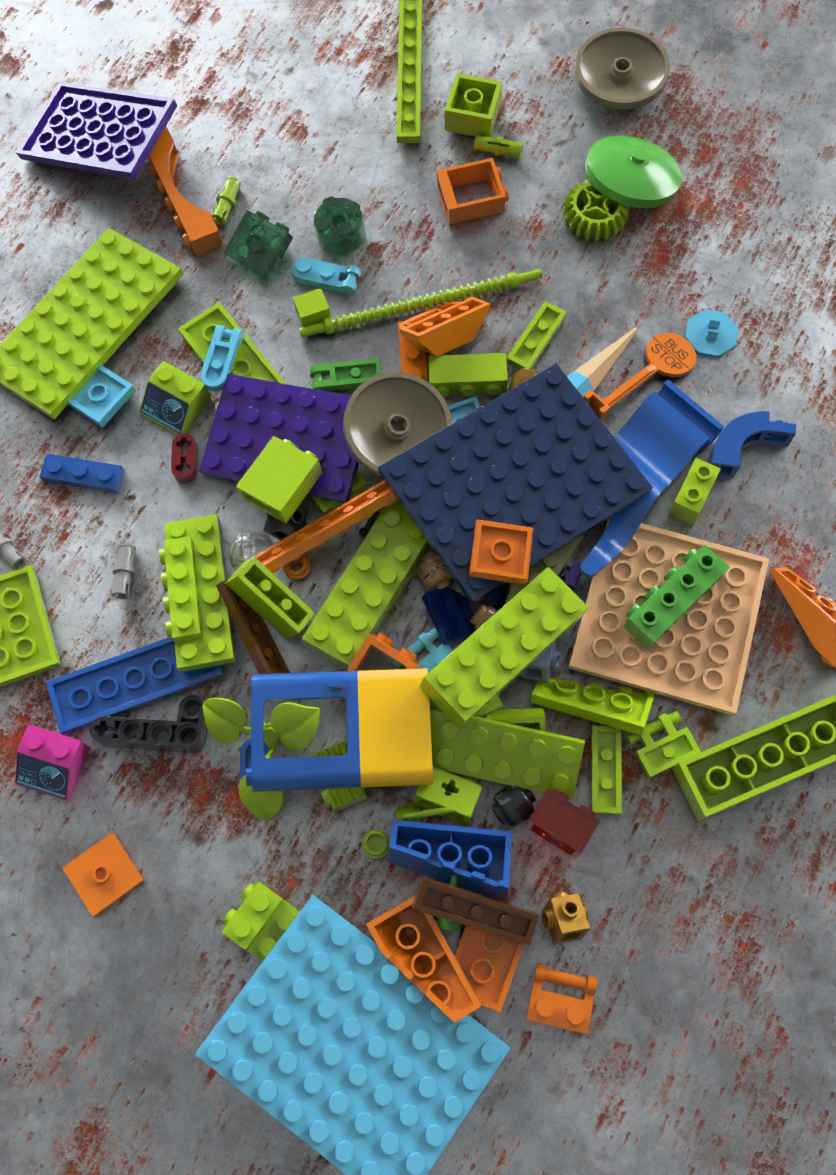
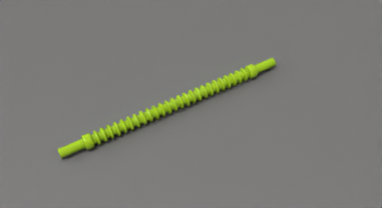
[299,269,543,338]

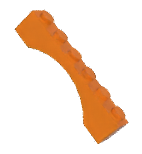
[147,127,223,256]

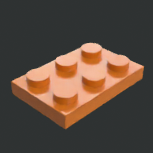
[455,926,525,1013]

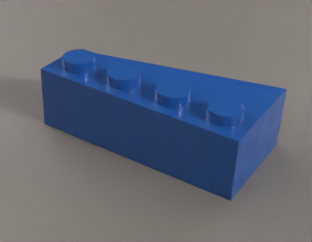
[389,820,512,903]

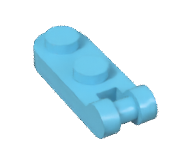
[291,258,362,295]
[200,325,244,391]

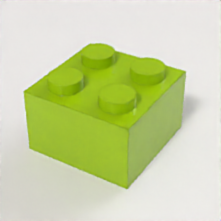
[445,73,502,137]

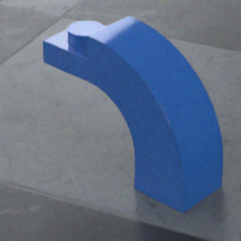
[708,411,796,477]

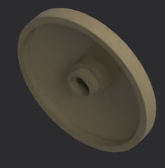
[575,27,670,110]
[343,372,452,476]

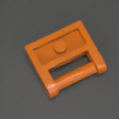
[526,963,597,1034]

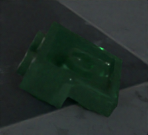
[223,210,293,278]

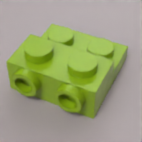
[222,881,300,962]

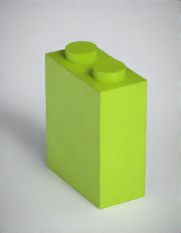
[236,436,323,523]

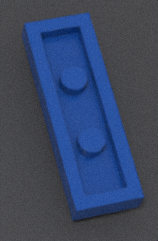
[39,453,124,494]

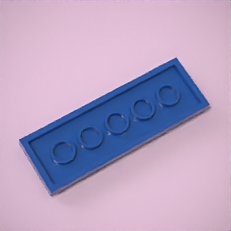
[46,638,225,735]

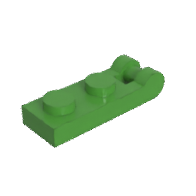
[310,358,382,391]

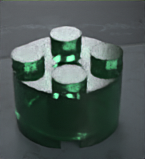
[313,196,366,256]

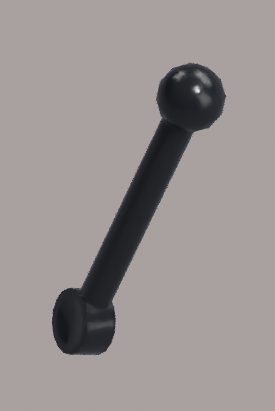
[359,510,379,538]

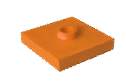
[469,519,533,585]
[62,832,145,918]

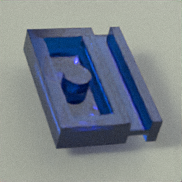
[421,584,476,646]

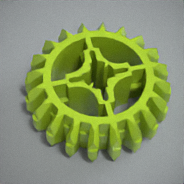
[563,179,630,242]

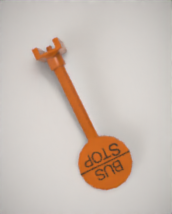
[583,333,697,423]

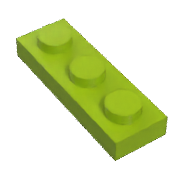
[506,301,567,370]
[591,725,622,815]

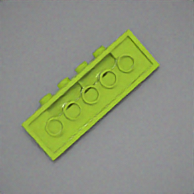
[159,514,235,673]

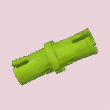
[474,134,524,159]
[211,176,241,225]

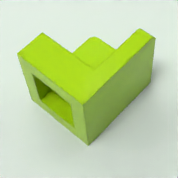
[293,289,331,327]

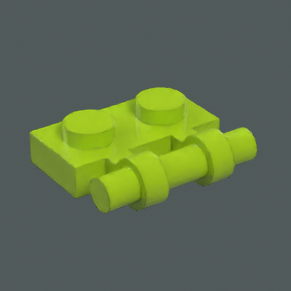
[625,711,701,779]

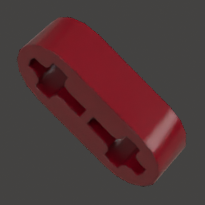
[171,433,198,484]

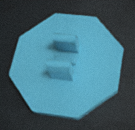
[685,309,739,358]

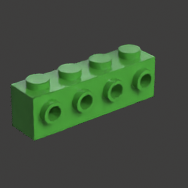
[623,545,730,650]

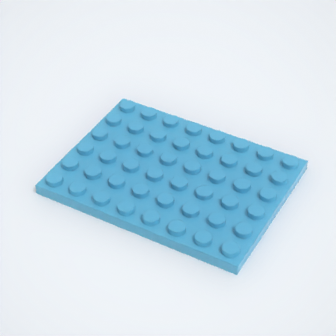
[195,894,511,1175]

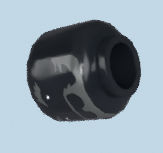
[491,785,536,827]

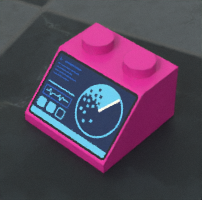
[15,724,91,802]

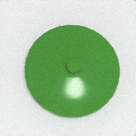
[585,135,682,208]

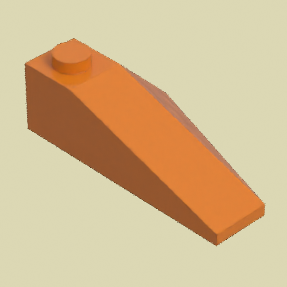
[771,567,836,668]
[366,895,482,1023]

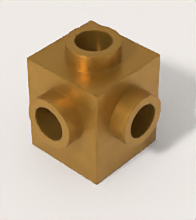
[542,892,590,945]

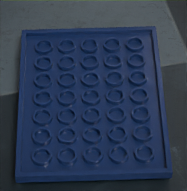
[378,363,653,605]

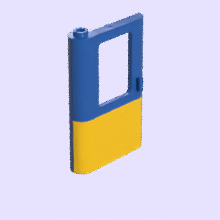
[246,668,433,792]

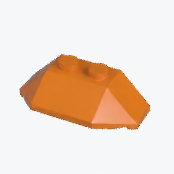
[400,297,490,357]

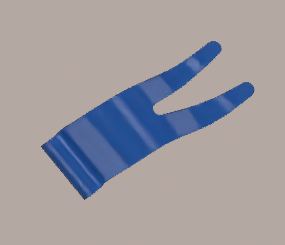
[580,380,724,577]

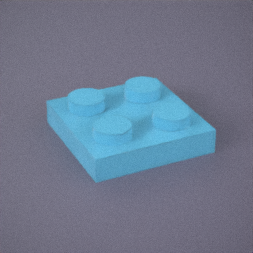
[67,364,136,428]

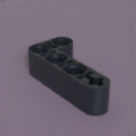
[90,694,208,753]

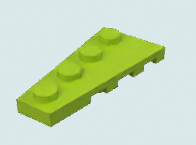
[531,678,655,735]

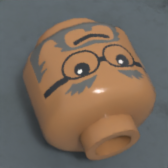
[417,551,454,594]

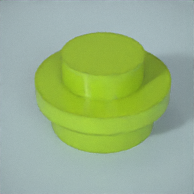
[361,829,390,859]

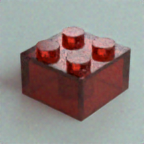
[525,788,600,859]

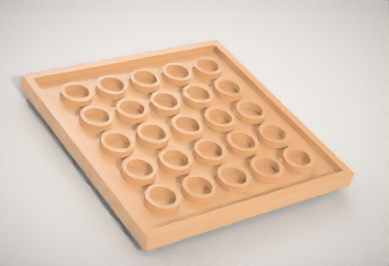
[568,516,769,716]

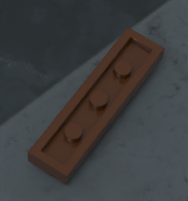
[216,579,290,674]
[412,876,539,945]

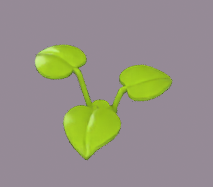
[202,698,320,820]

